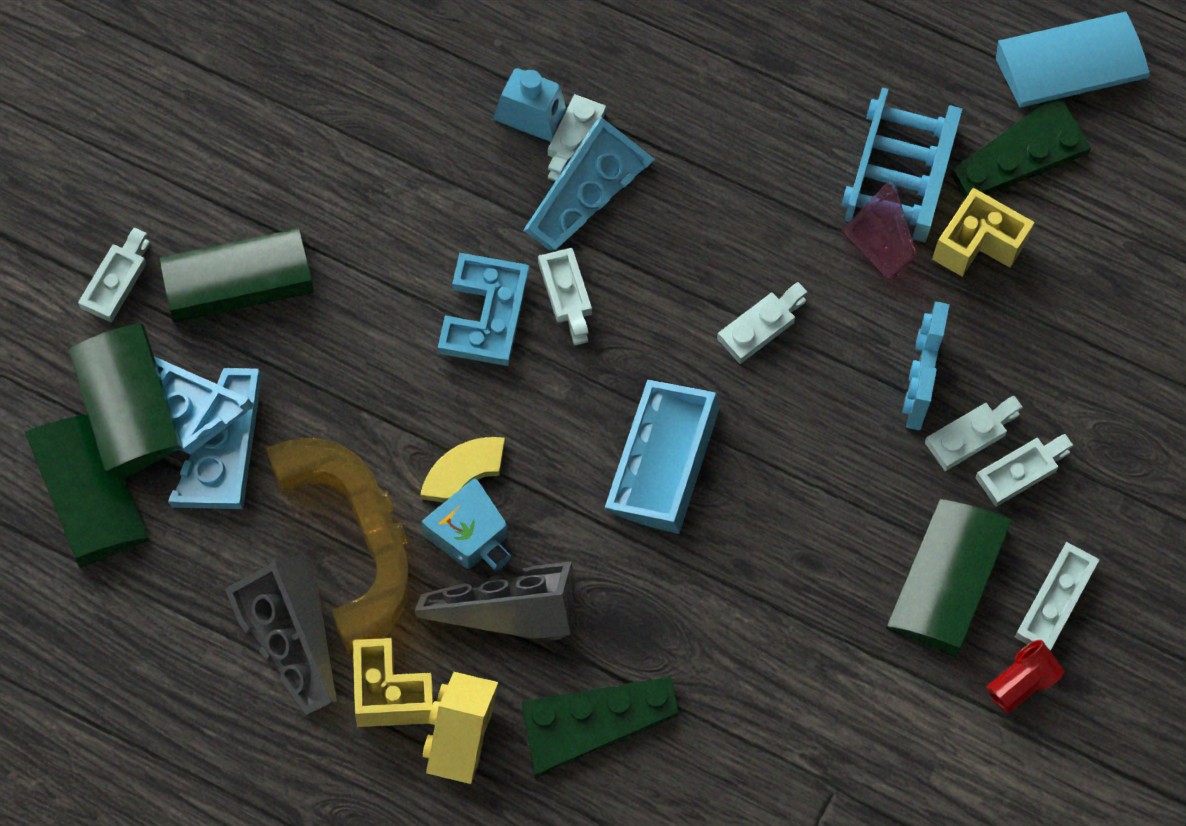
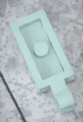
[548,94,606,182]
[78,228,150,323]
[538,248,592,346]
[717,282,808,364]
[925,396,1022,471]
[975,434,1073,507]

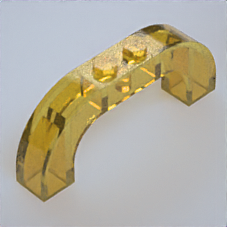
[266,438,409,655]

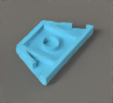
[154,357,254,454]

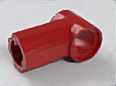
[986,640,1065,714]

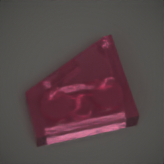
[842,182,917,280]

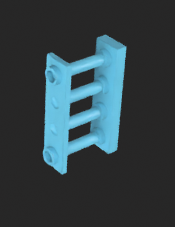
[841,88,962,243]

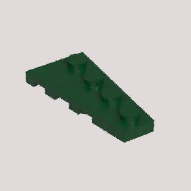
[951,98,1091,199]
[522,676,678,778]

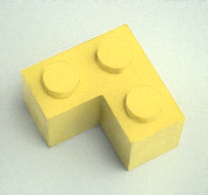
[932,188,1035,277]
[353,638,433,727]
[423,672,498,784]

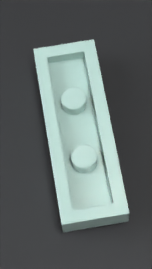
[1015,542,1099,651]

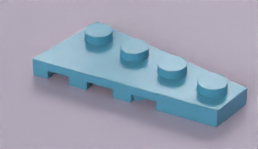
[523,117,655,251]
[168,368,262,509]

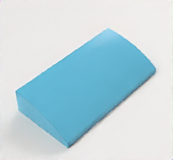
[996,12,1149,108]
[605,380,720,534]

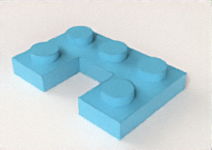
[438,253,529,366]
[902,301,950,430]

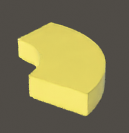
[420,437,505,503]

